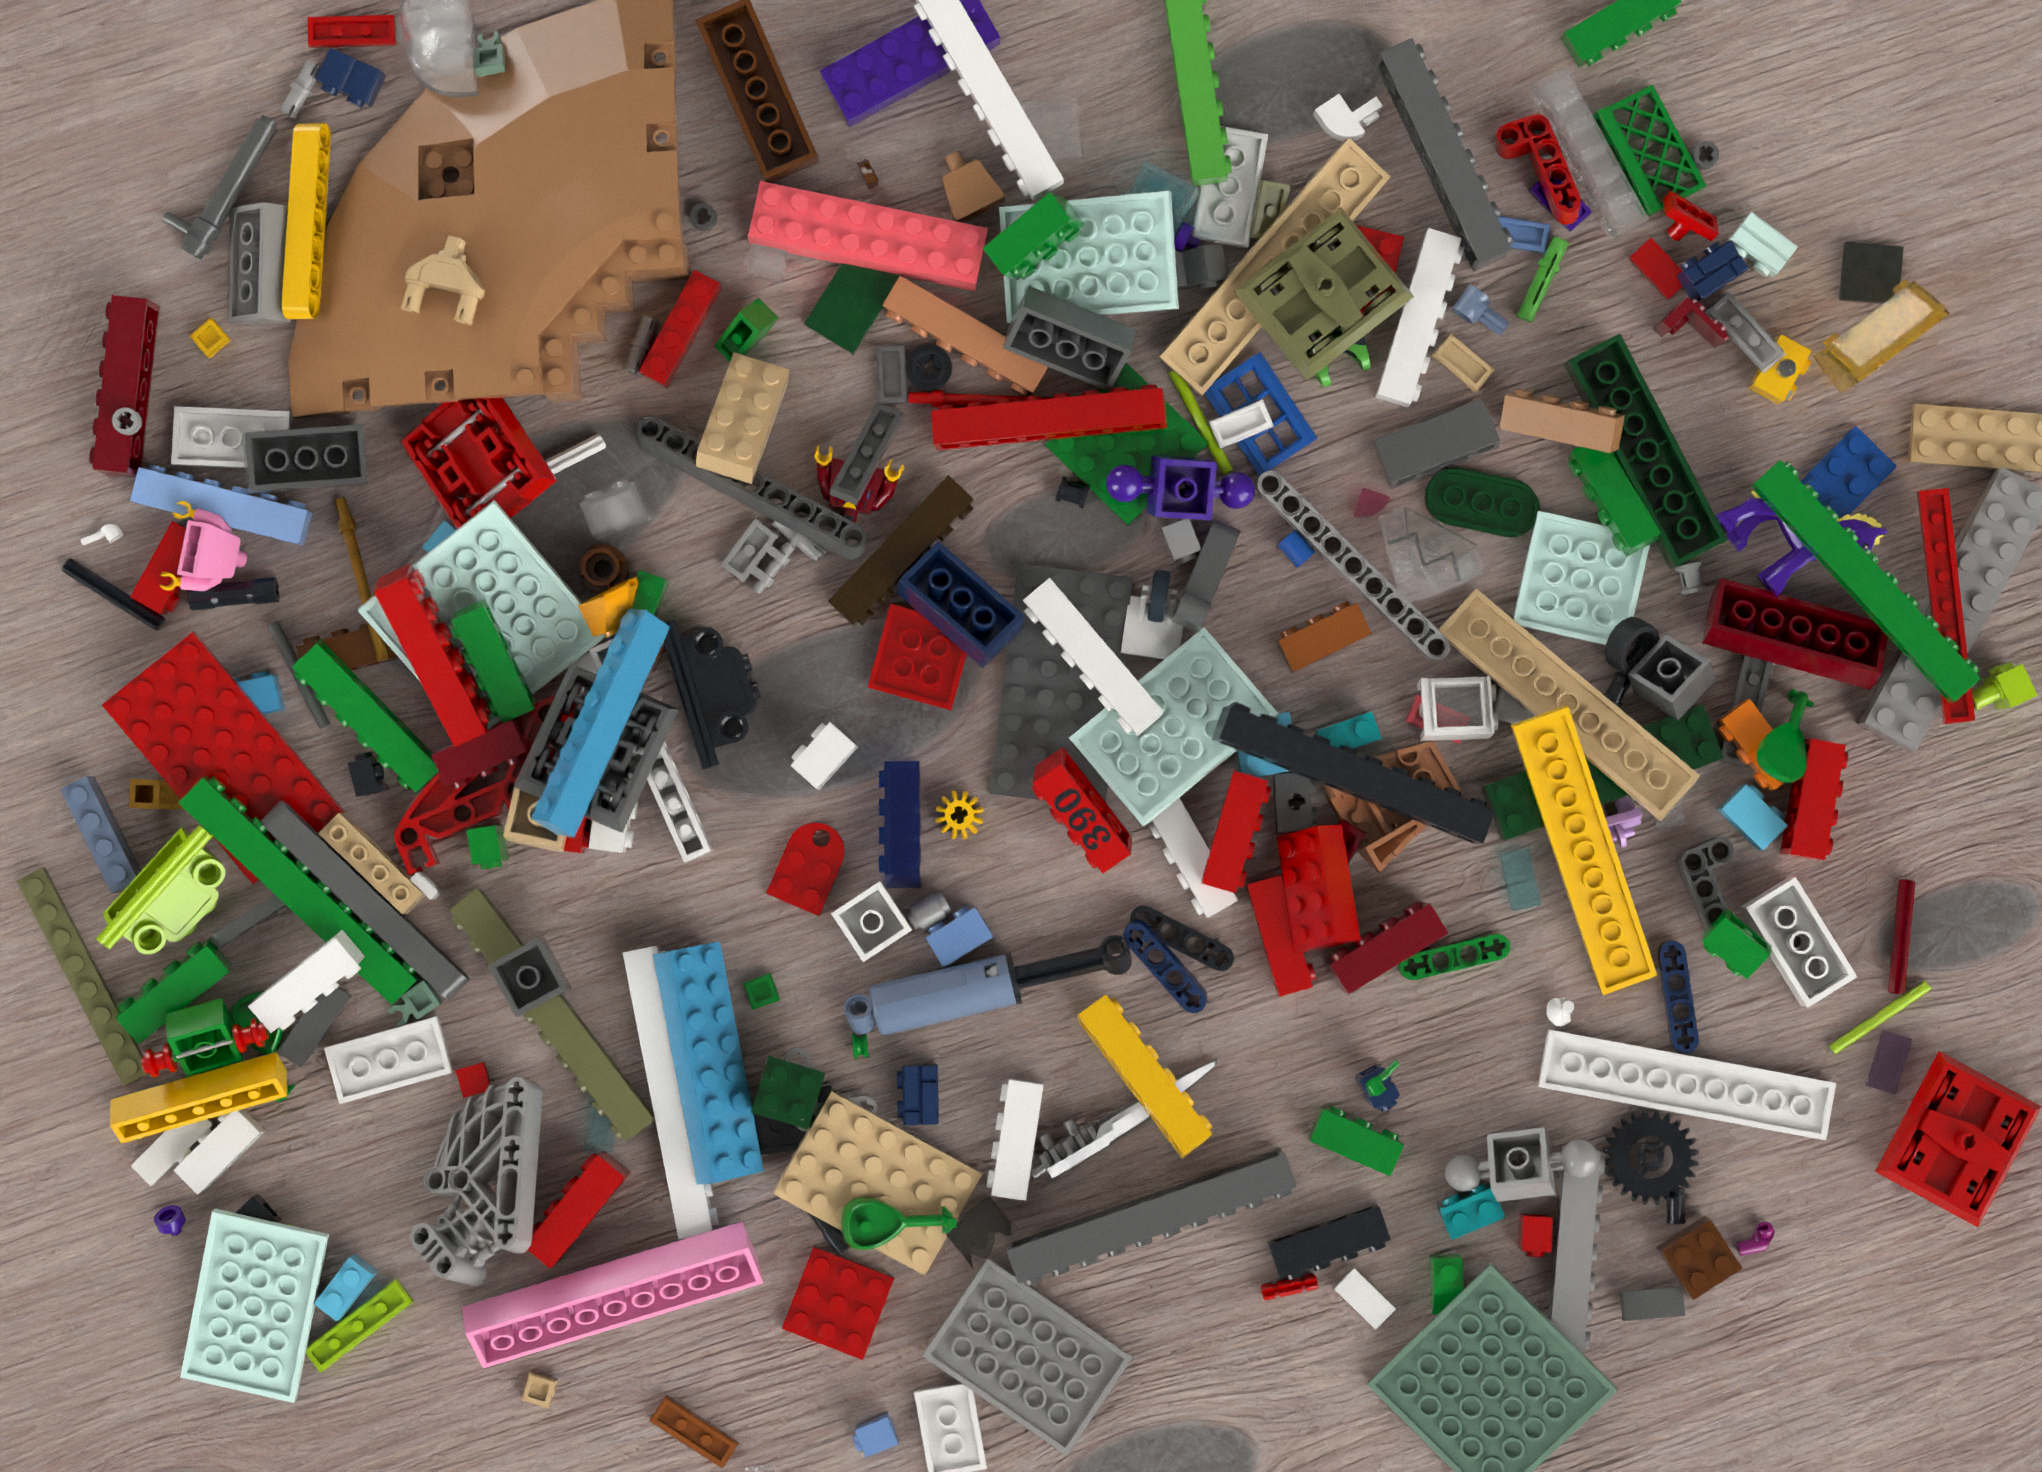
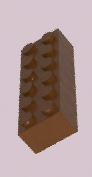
[695,0,819,183]

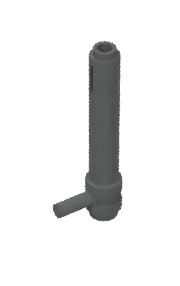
[163,115,277,260]

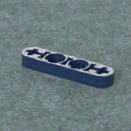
[1123,919,1208,1013]
[1657,940,1699,1053]

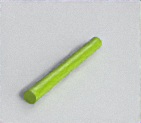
[1168,371,1233,475]
[1828,980,1931,1055]

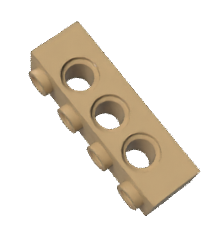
[319,813,426,915]

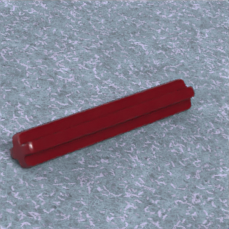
[1888,879,1916,994]

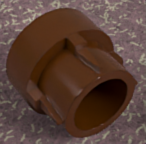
[578,544,629,594]

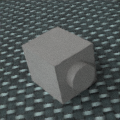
[1161,519,1201,565]

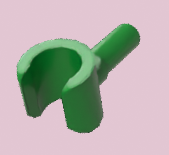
[1366,1060,1400,1097]

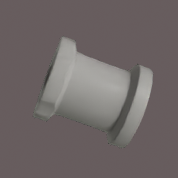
[1675,562,1706,596]

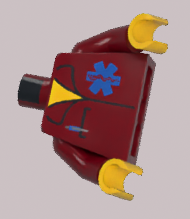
[815,445,905,523]

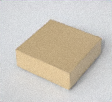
[521,1371,558,1409]

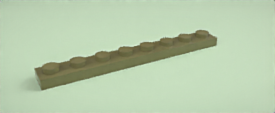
[17,867,150,1086]

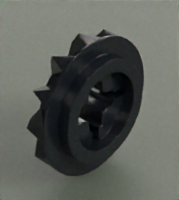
[906,344,952,390]

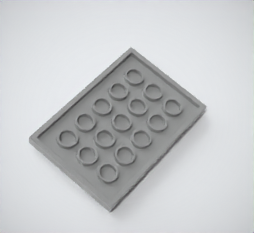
[922,1258,1132,1456]

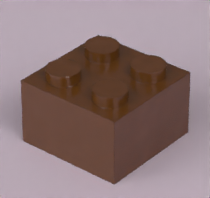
[1656,1216,1743,1300]

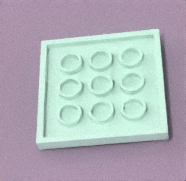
[1513,511,1650,646]

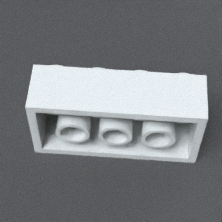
[1740,877,1857,1008]

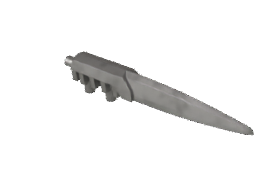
[1030,1058,1218,1180]

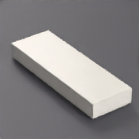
[131,1118,215,1186]

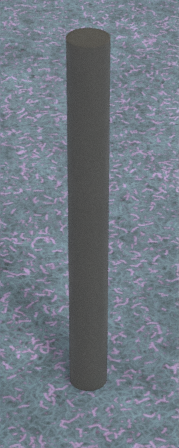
[268,621,330,729]

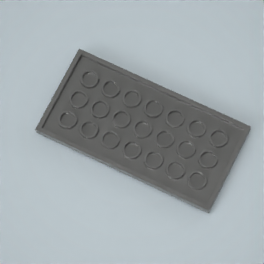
[990,564,1133,801]

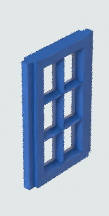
[1204,352,1318,477]

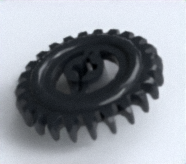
[1603,1109,1699,1205]

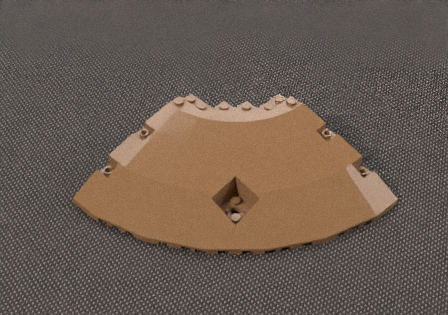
[288,0,690,418]

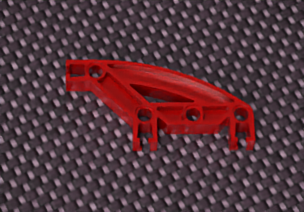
[394,694,580,875]

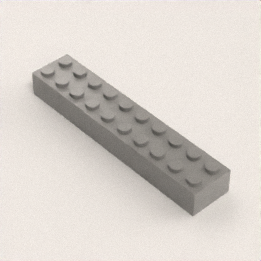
[1857,467,2042,752]

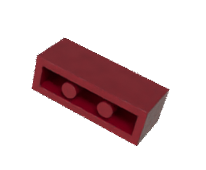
[431,718,529,789]

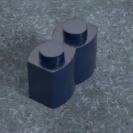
[316,48,386,108]

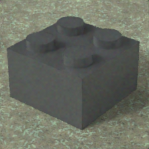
[1628,634,1716,721]
[488,937,571,1017]

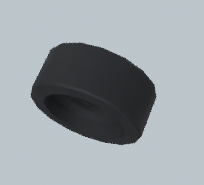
[1605,617,1660,675]

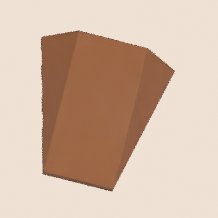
[1323,741,1462,873]

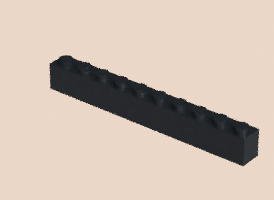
[1212,703,1495,844]

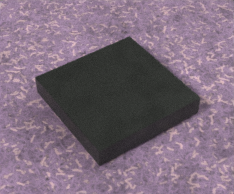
[1839,242,1904,306]

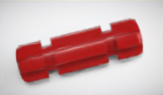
[1261,1273,1318,1300]

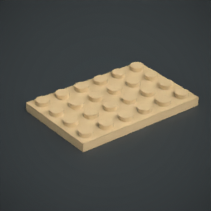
[773,1090,982,1276]

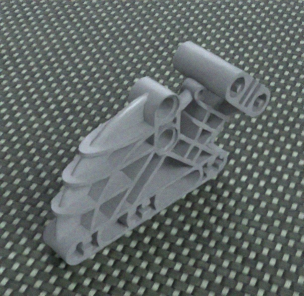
[410,1077,543,1286]

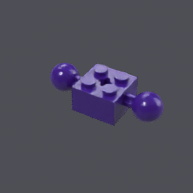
[1106,455,1255,520]

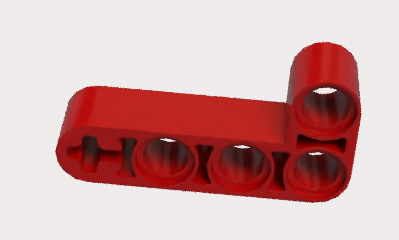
[1495,114,1581,225]

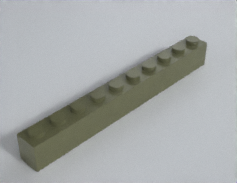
[450,888,655,1141]

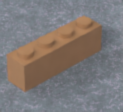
[1499,388,1625,453]

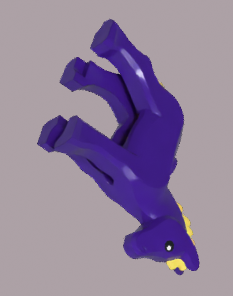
[1716,490,1888,597]

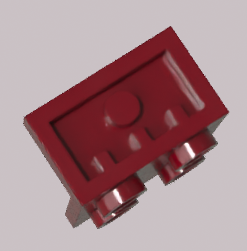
[1653,297,1729,348]

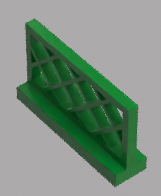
[1589,85,1707,220]

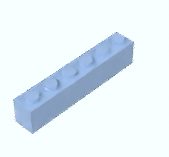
[130,464,313,546]

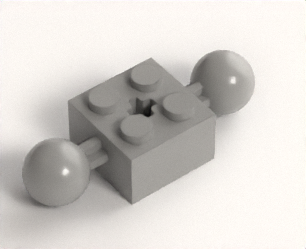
[1445,1127,1599,1202]

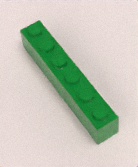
[292,639,438,793]

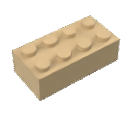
[696,352,789,484]

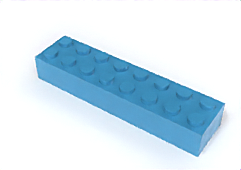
[653,941,764,1185]

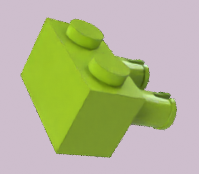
[1972,661,2038,710]

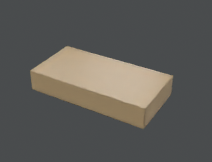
[1431,333,1495,393]

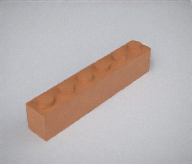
[882,276,1050,397]

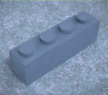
[60,776,141,893]

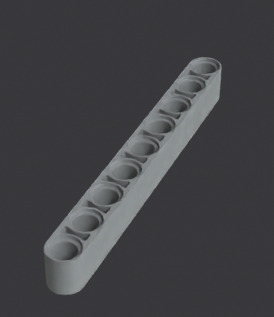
[1256,471,1450,661]

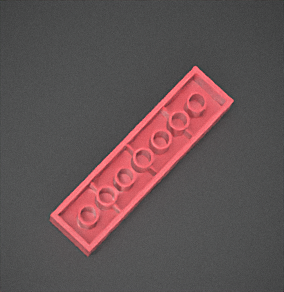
[748,181,988,292]

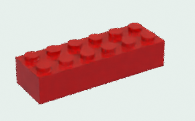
[374,563,492,748]

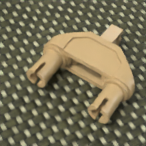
[401,236,485,325]

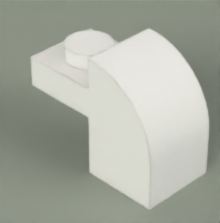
[1313,94,1382,142]

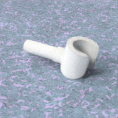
[81,524,123,546]

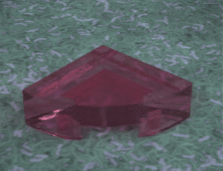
[1353,488,1390,517]

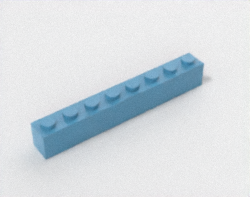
[531,609,670,837]

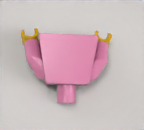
[159,501,247,591]

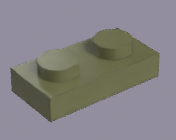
[1250,179,1291,239]

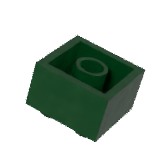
[751,1056,825,1130]

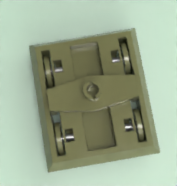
[1234,207,1414,381]

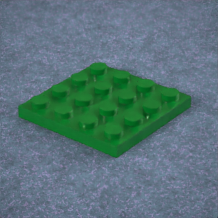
[1045,362,1209,526]

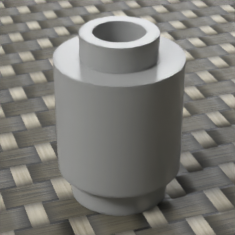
[907,892,952,931]

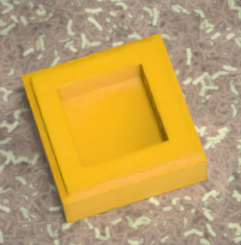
[189,317,231,359]

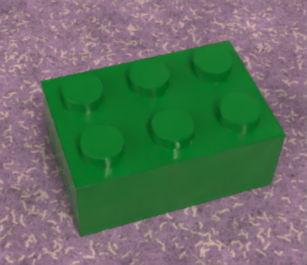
[983,192,1085,280]

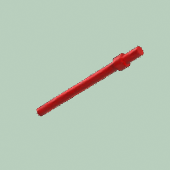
[908,390,1053,407]

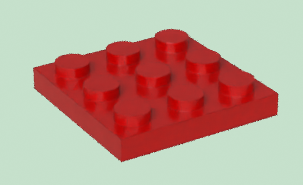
[867,604,967,711]
[782,1246,895,1360]

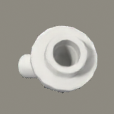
[1547,998,1574,1027]

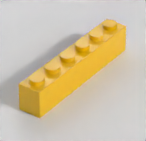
[1077,994,1212,1159]
[110,1052,287,1143]

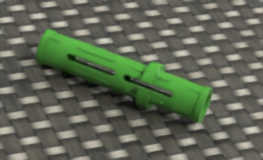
[1516,236,1569,323]

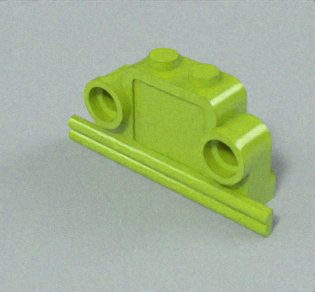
[96,825,225,954]

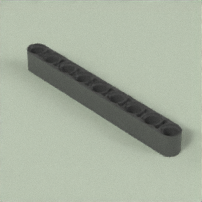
[637,416,867,560]
[261,800,470,1000]

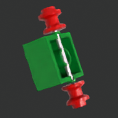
[141,998,269,1078]

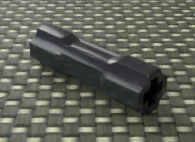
[187,577,280,611]

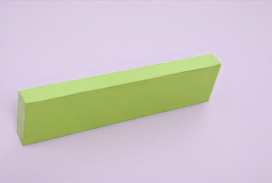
[306,1278,414,1373]

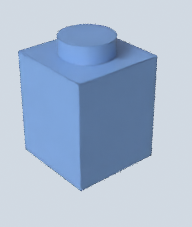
[852,1413,899,1457]

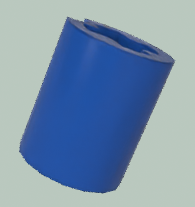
[1277,529,1315,568]

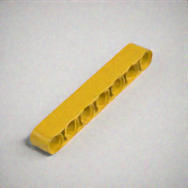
[282,123,331,320]

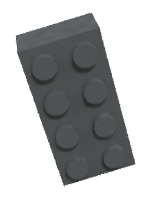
[1003,286,1136,392]
[242,424,368,494]

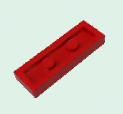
[307,15,397,48]

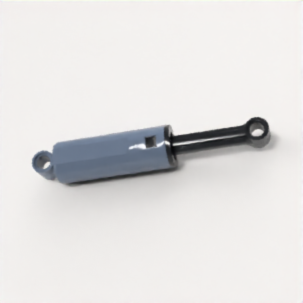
[844,935,1132,1035]

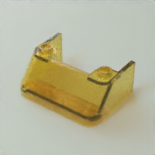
[1813,279,1950,393]

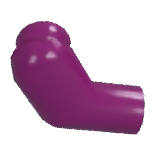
[1736,1221,1775,1256]

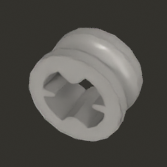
[112,407,142,435]

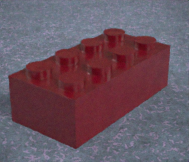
[1326,901,1449,995]

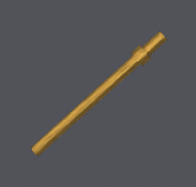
[334,497,389,662]

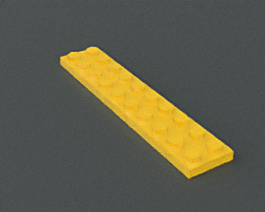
[1511,705,1657,995]

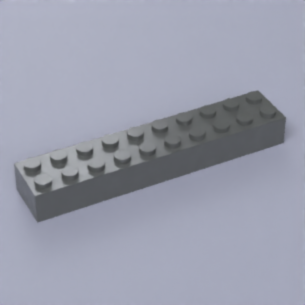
[1007,1149,1296,1286]

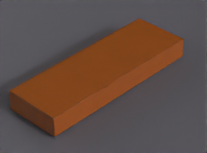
[649,1395,739,1469]

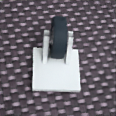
[1120,570,1183,660]

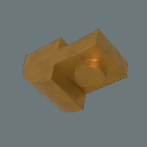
[129,779,185,810]

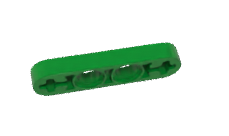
[1398,934,1510,980]

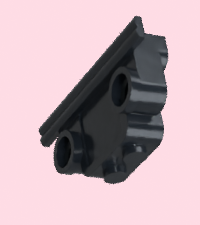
[663,620,761,770]

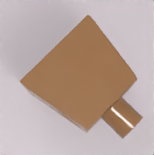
[941,151,1005,223]

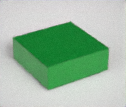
[743,973,780,1010]

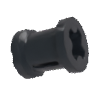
[1055,476,1090,509]

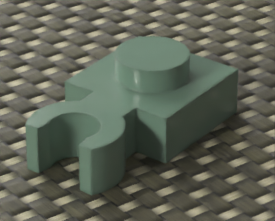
[474,31,506,77]
[388,980,443,1027]

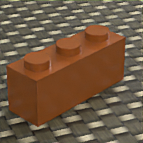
[1277,601,1372,673]

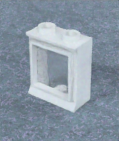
[1417,676,1498,741]

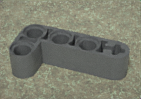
[1172,520,1241,632]
[1676,838,1734,931]

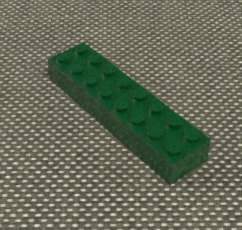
[1564,333,1728,569]
[1481,704,1724,841]

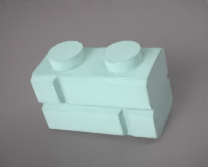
[1727,212,1798,278]

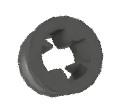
[1691,141,1719,169]
[690,203,717,231]

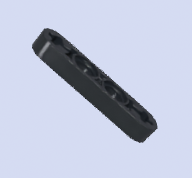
[1130,906,1234,971]

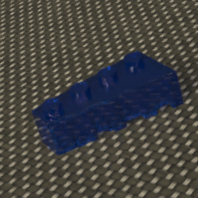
[879,761,921,888]

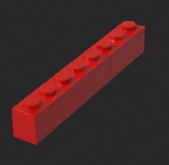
[931,384,1167,451]

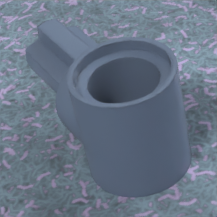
[1452,285,1509,335]

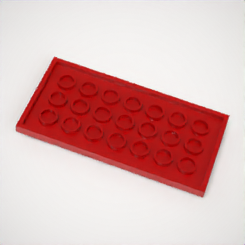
[102,631,344,884]

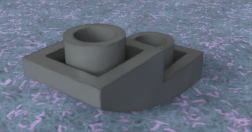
[1620,1287,1685,1321]

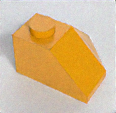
[578,577,639,638]

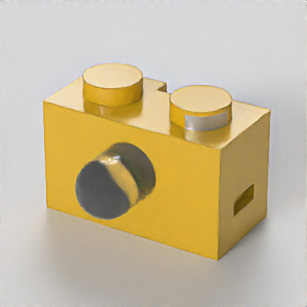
[1748,334,1812,405]

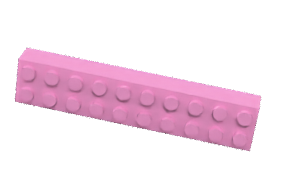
[462,1221,763,1368]

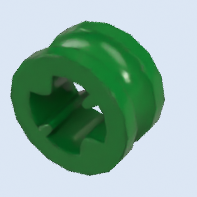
[851,1033,869,1059]

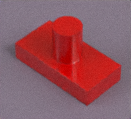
[1663,190,1719,242]

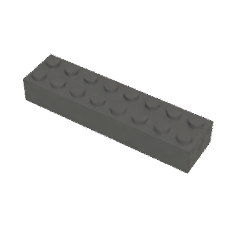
[1375,38,1513,272]

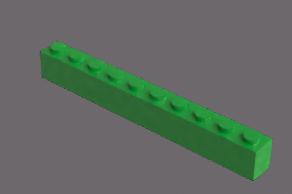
[1750,460,1981,703]
[178,776,418,1005]

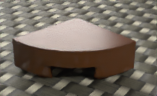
[857,159,879,189]

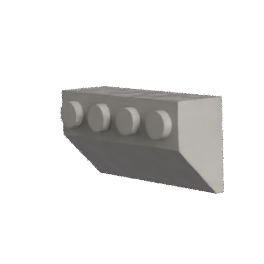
[228,202,290,324]

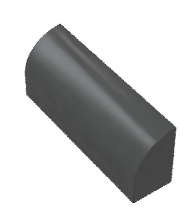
[1374,399,1500,489]

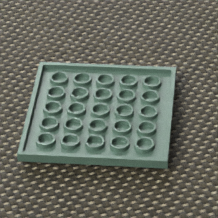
[1367,1263,1618,1472]

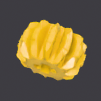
[935,791,984,839]

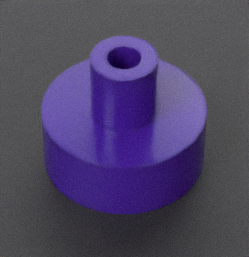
[1174,222,1201,252]
[154,1205,186,1236]

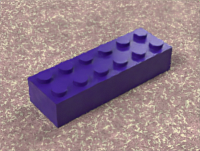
[820,0,1000,128]

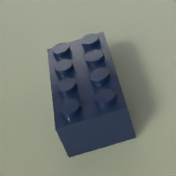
[897,541,1025,668]

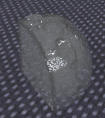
[397,0,479,97]

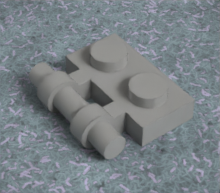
[721,519,795,595]

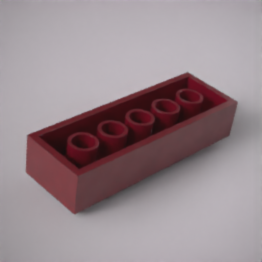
[89,295,160,478]
[1702,578,1888,690]

